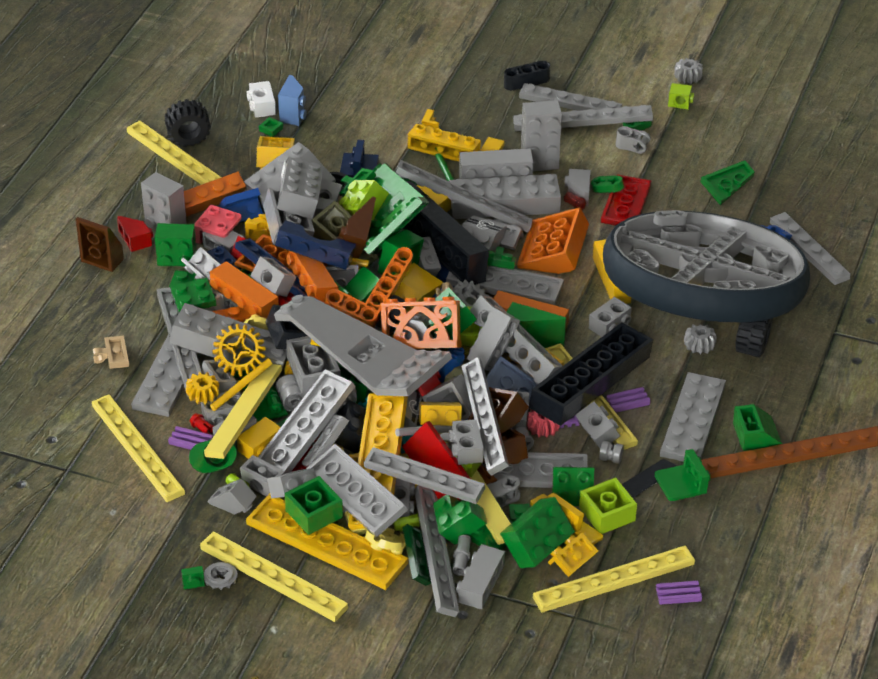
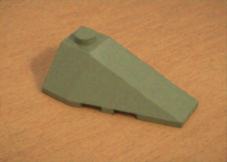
[311,201,378,268]

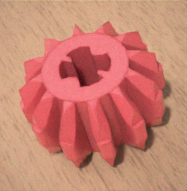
[527,410,560,438]

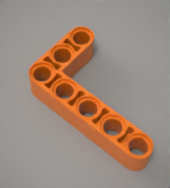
[325,247,413,328]

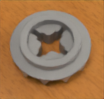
[204,562,238,590]

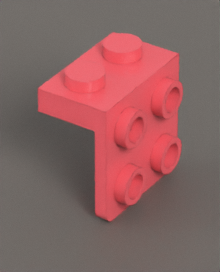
[194,205,242,244]

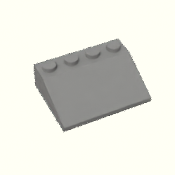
[244,142,336,208]

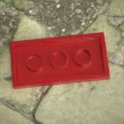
[601,174,652,226]
[402,421,471,501]

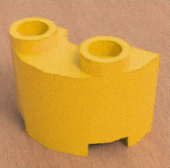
[245,214,271,241]

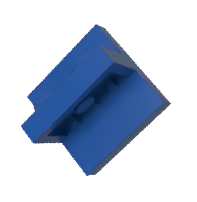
[218,188,263,223]

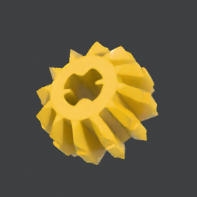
[186,371,219,405]

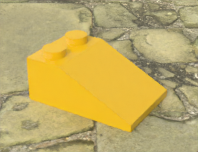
[256,136,295,169]
[383,263,443,312]

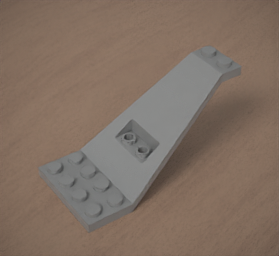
[274,295,452,396]

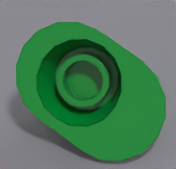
[189,440,237,473]

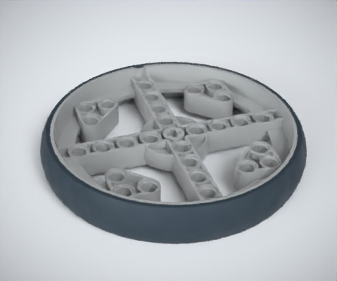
[603,211,810,322]

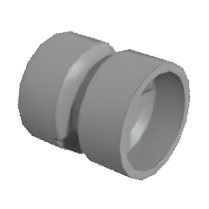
[276,374,304,412]

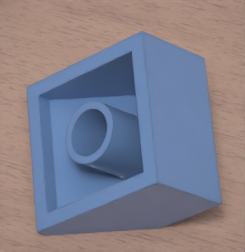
[278,75,306,126]

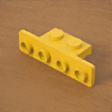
[530,492,603,545]

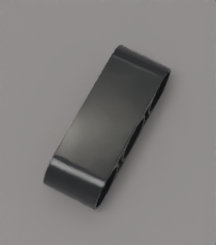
[504,61,550,91]

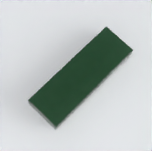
[402,524,431,586]

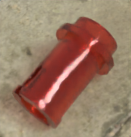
[563,192,586,210]

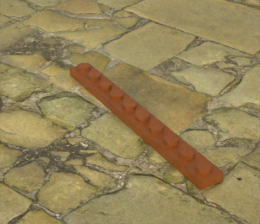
[701,426,878,479]

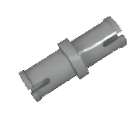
[452,535,472,576]

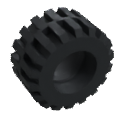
[165,99,211,147]
[735,318,773,358]

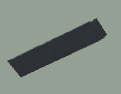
[622,459,678,498]

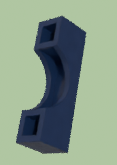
[275,220,356,270]

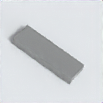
[302,414,349,468]

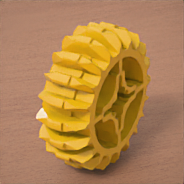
[212,324,266,377]

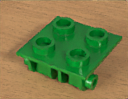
[252,385,287,422]
[552,467,594,506]

